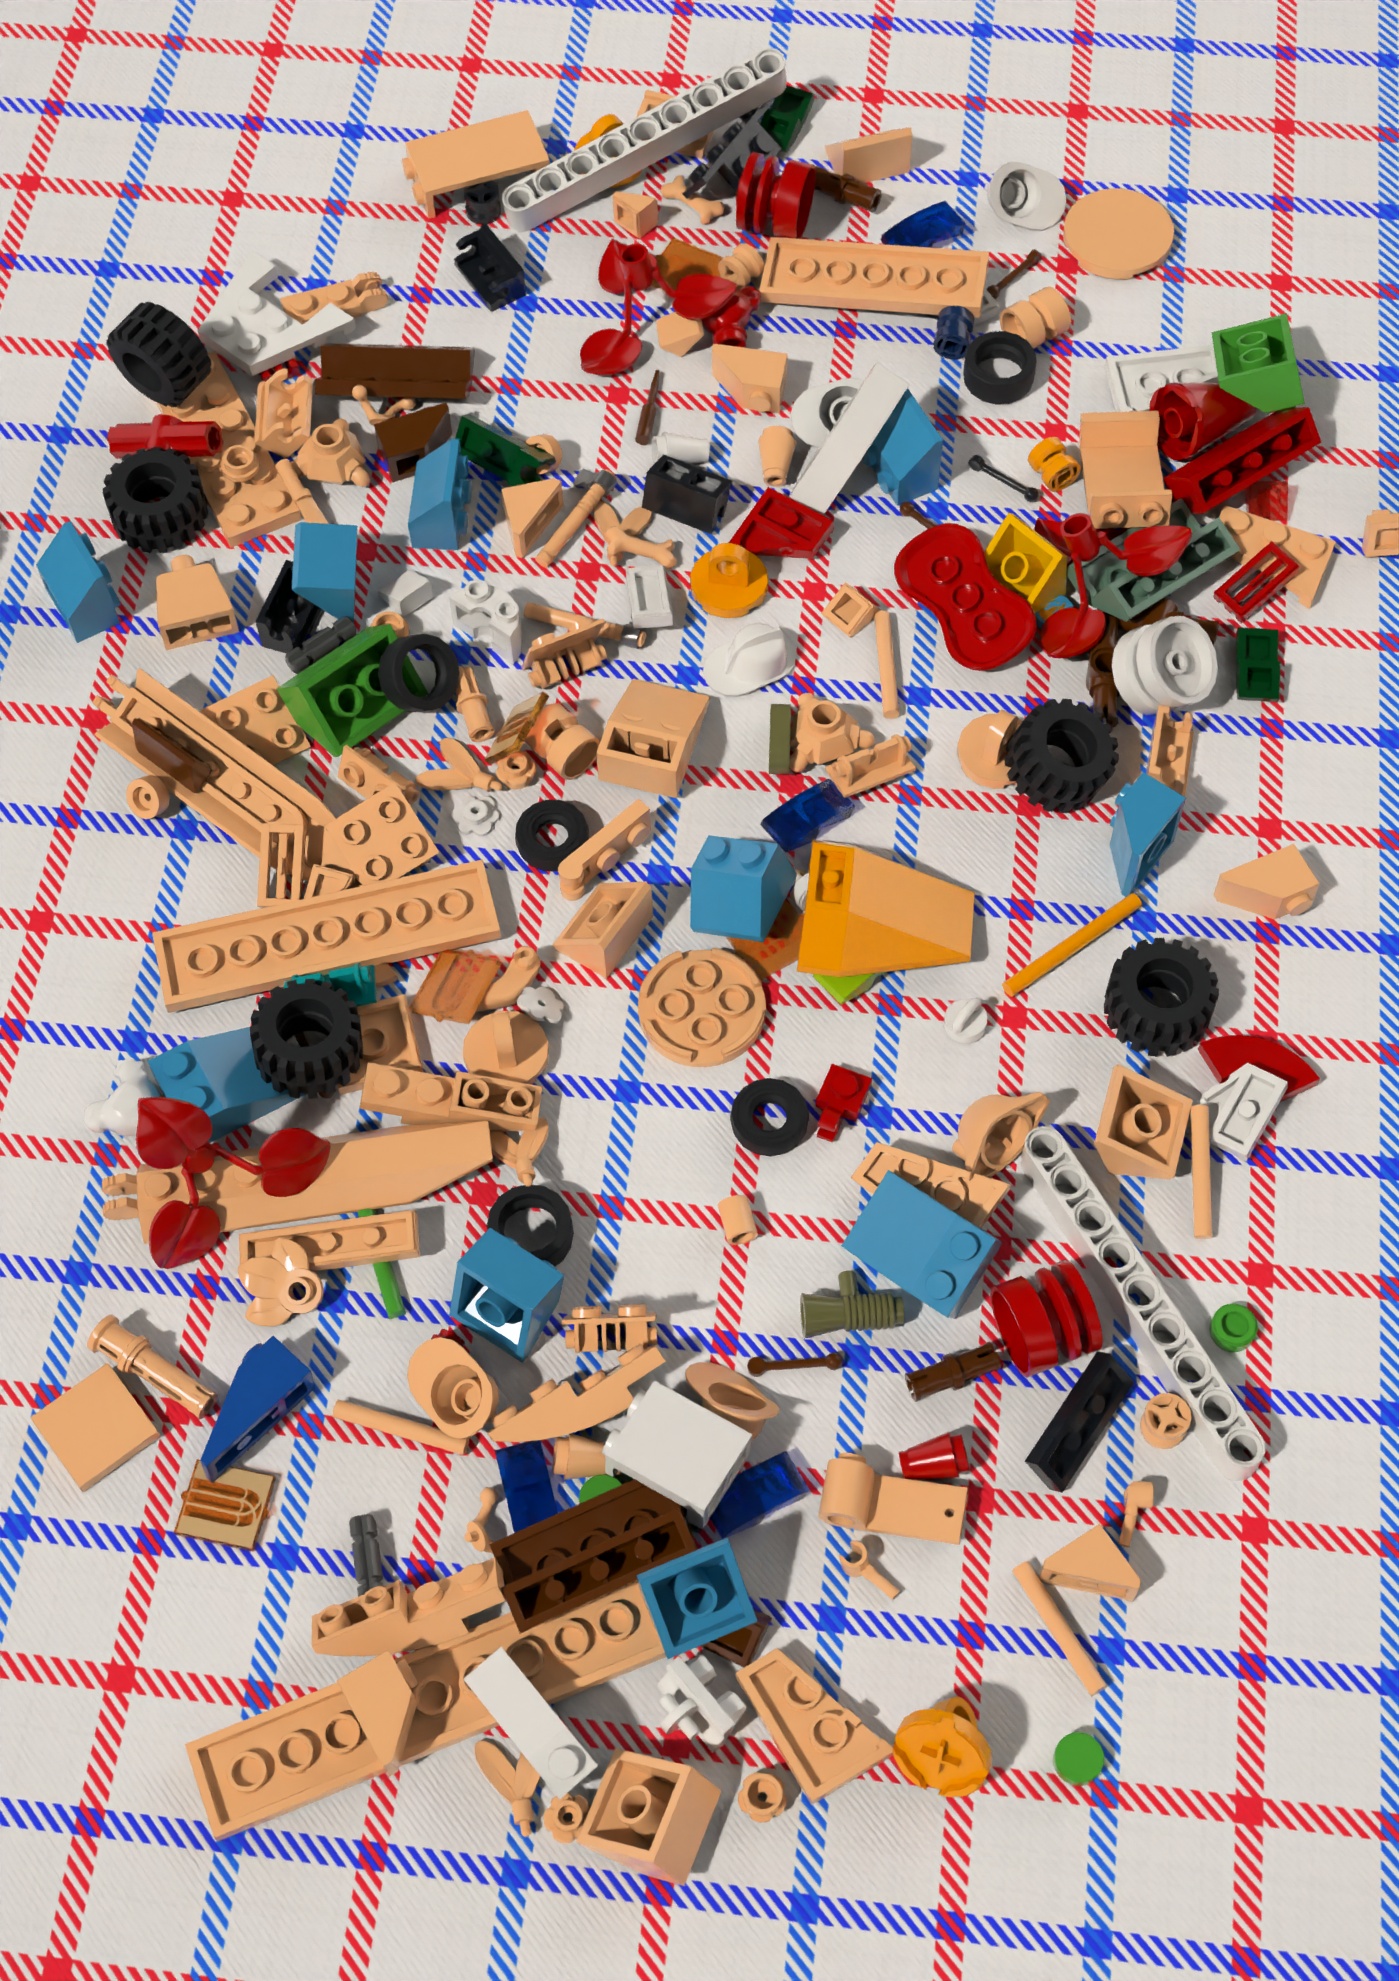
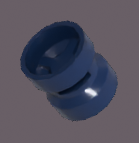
[933,306,975,360]

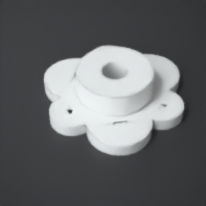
[451,796,499,836]
[517,987,564,1023]

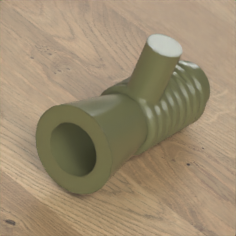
[800,1271,904,1339]

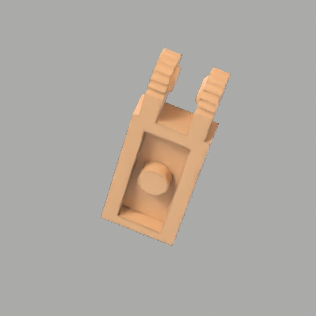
[280,271,389,324]

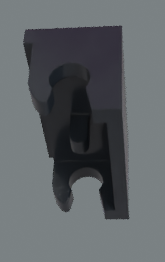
[454,224,526,312]
[642,454,733,534]
[255,560,322,654]

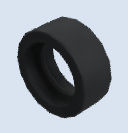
[963,331,1037,405]
[378,634,460,712]
[487,1185,574,1267]

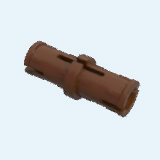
[815,166,882,213]
[905,1342,1001,1402]

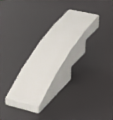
[788,362,910,515]

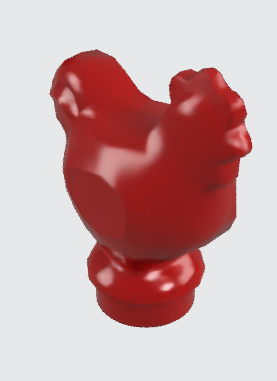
[701,286,761,348]

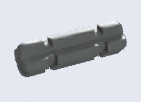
[285,616,357,674]
[349,1514,383,1597]

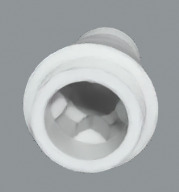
[652,432,709,465]

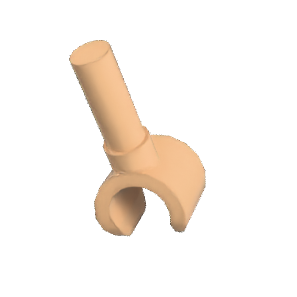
[1118,1481,1153,1547]
[839,1541,899,1600]

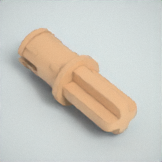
[455,666,495,742]

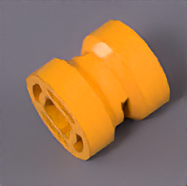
[1028,437,1081,492]

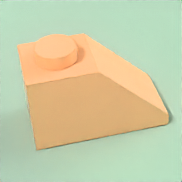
[712,344,787,413]
[1214,844,1320,919]
[336,1650,419,1777]

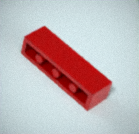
[1163,407,1322,514]

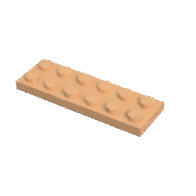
[759,237,989,318]
[155,351,302,548]

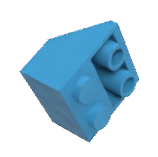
[408,439,472,550]
[36,521,121,643]

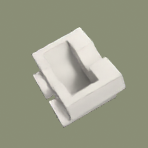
[449,580,522,664]

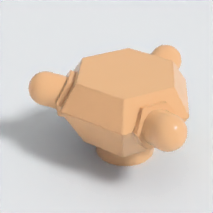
[291,419,371,487]
[789,693,875,772]

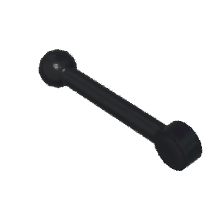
[968,455,1039,502]

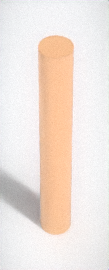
[874,611,899,719]
[1191,1105,1212,1239]
[333,1400,470,1455]
[1012,1561,1107,1696]

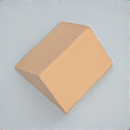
[825,127,912,184]
[552,881,653,979]
[1094,1064,1193,1180]

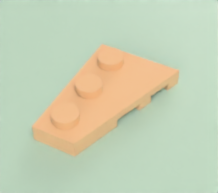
[1219,505,1336,609]
[851,1142,1012,1228]
[735,1648,893,1805]

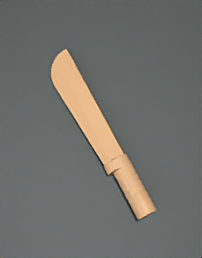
[276,459,329,524]

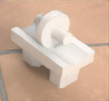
[657,1655,746,1753]

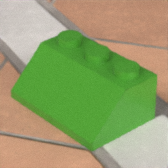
[1211,313,1305,413]
[276,624,429,757]

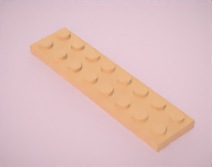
[152,859,501,1013]

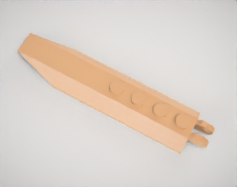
[92,668,362,889]
[102,1121,493,1244]

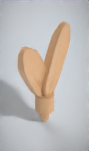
[594,501,652,566]
[415,738,503,792]
[490,1118,549,1187]
[475,1741,541,1837]

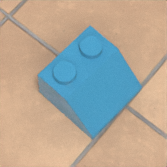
[862,388,943,506]
[1110,772,1186,897]
[690,835,797,942]
[449,1228,564,1363]

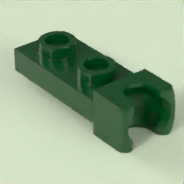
[455,414,556,487]

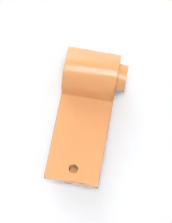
[818,1453,968,1545]

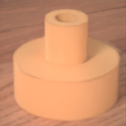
[525,434,562,474]
[126,775,170,819]

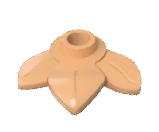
[238,1238,324,1327]

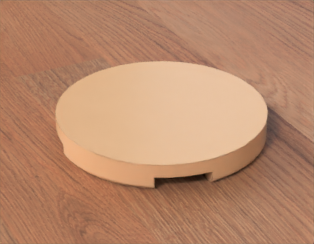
[1063,188,1174,279]
[638,948,766,1067]

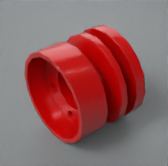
[736,152,816,239]
[990,1260,1103,1378]

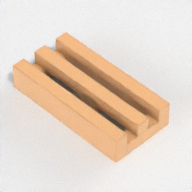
[257,823,306,908]

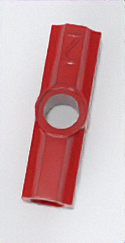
[107,414,224,459]

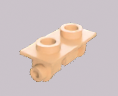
[825,734,916,798]
[338,745,420,805]

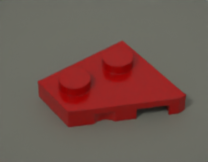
[729,487,834,558]

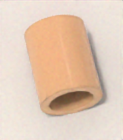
[718,1195,758,1245]

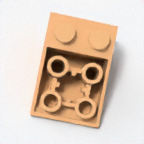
[596,679,710,798]

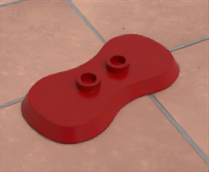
[894,523,1036,671]

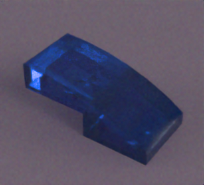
[880,201,966,248]
[760,779,855,853]
[495,1440,558,1533]
[710,1451,810,1539]

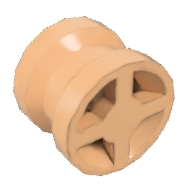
[718,243,764,291]
[1140,1393,1192,1449]

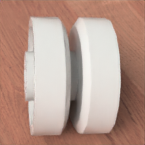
[1112,616,1218,715]

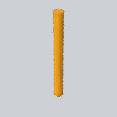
[1002,893,1142,997]

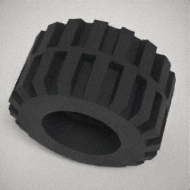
[106,302,212,407]
[103,447,208,553]
[1004,698,1119,813]
[1104,938,1219,1057]
[250,979,363,1099]

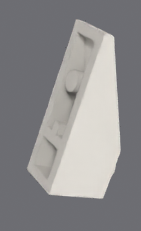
[463,1646,598,1800]

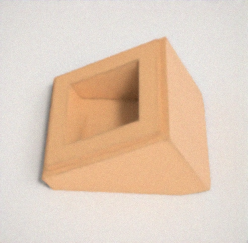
[613,191,658,238]
[656,312,704,357]
[821,582,881,638]

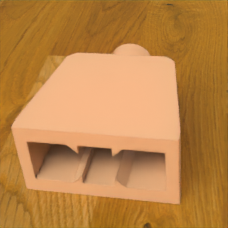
[156,555,239,650]

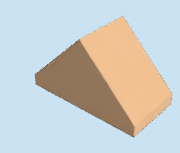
[501,478,564,559]
[1039,1524,1141,1601]

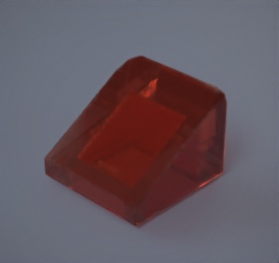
[1244,481,1288,521]

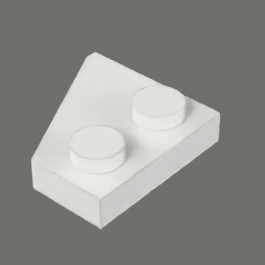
[1185,1063,1288,1161]

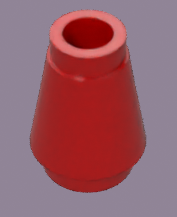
[899,1432,970,1479]

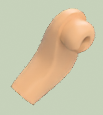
[476,946,541,1012]

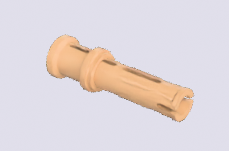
[87,1315,218,1419]

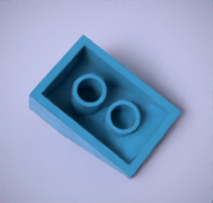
[147,1027,306,1143]
[841,1170,1003,1319]

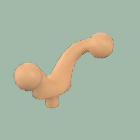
[352,385,416,426]
[465,1487,498,1554]

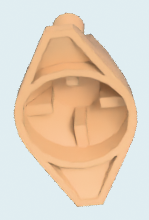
[952,1092,1050,1178]

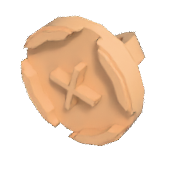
[957,709,1023,789]
[463,1011,549,1084]

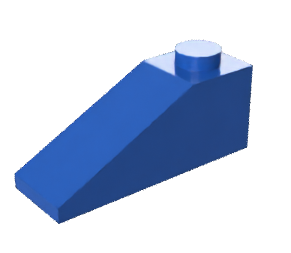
[200,1336,315,1483]

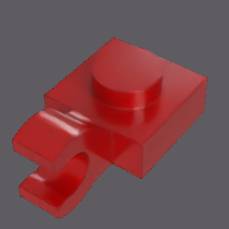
[815,1064,872,1143]

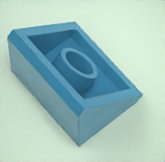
[292,522,357,623]
[636,1538,758,1659]

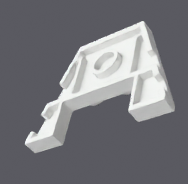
[198,251,356,376]

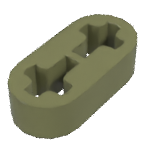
[769,704,791,774]

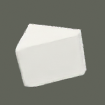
[378,570,433,618]

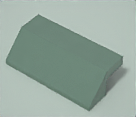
[1067,498,1241,621]

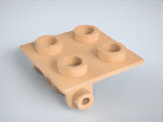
[521,618,607,689]
[200,675,311,766]
[325,782,440,886]
[562,1304,657,1353]

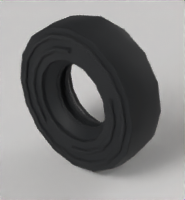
[515,800,589,871]
[730,1078,809,1157]

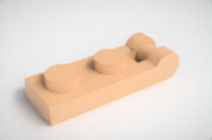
[558,799,651,901]

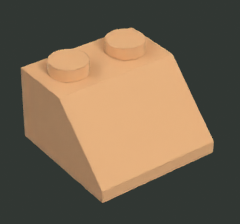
[576,1748,721,1886]

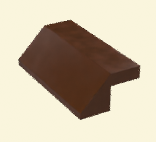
[315,343,475,399]
[489,1479,698,1633]

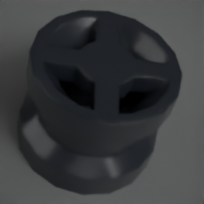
[463,180,501,225]

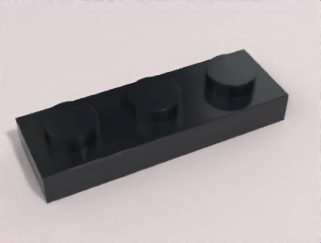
[1025,1351,1134,1493]

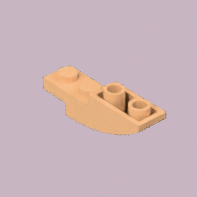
[359,1062,543,1132]
[486,1343,666,1442]
[312,1557,506,1656]

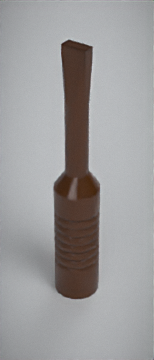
[635,370,659,445]

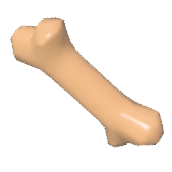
[661,175,724,224]
[606,526,677,569]

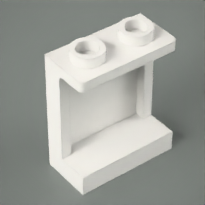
[602,1380,752,1530]

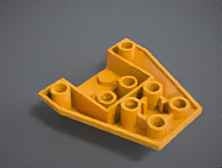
[797,839,975,977]

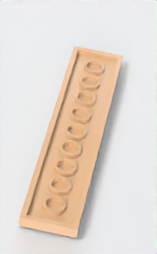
[185,1581,667,1842]

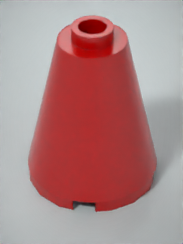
[1149,383,1257,460]

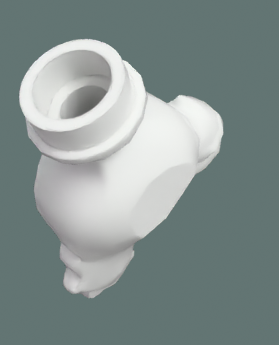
[83,1057,160,1136]

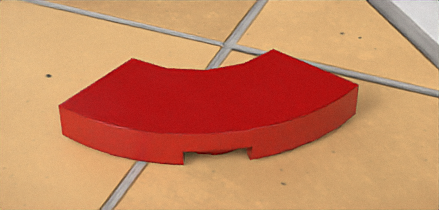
[1198,1035,1320,1102]

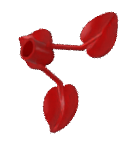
[580,239,737,375]
[1034,513,1192,658]
[136,1097,331,1269]

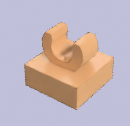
[1362,509,1399,557]

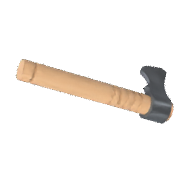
[535,469,617,568]
[524,602,646,649]

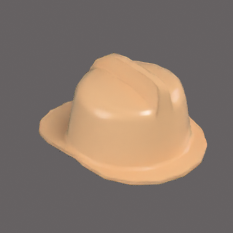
[407,1337,499,1439]
[685,1362,780,1443]

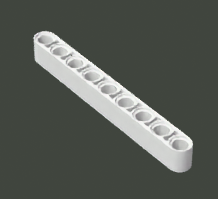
[502,48,787,232]
[1021,1126,1265,1481]

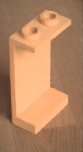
[402,110,550,218]
[1079,411,1172,529]

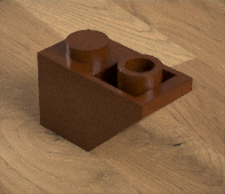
[374,403,452,483]

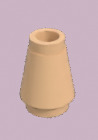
[758,426,796,487]
[553,1433,620,1480]

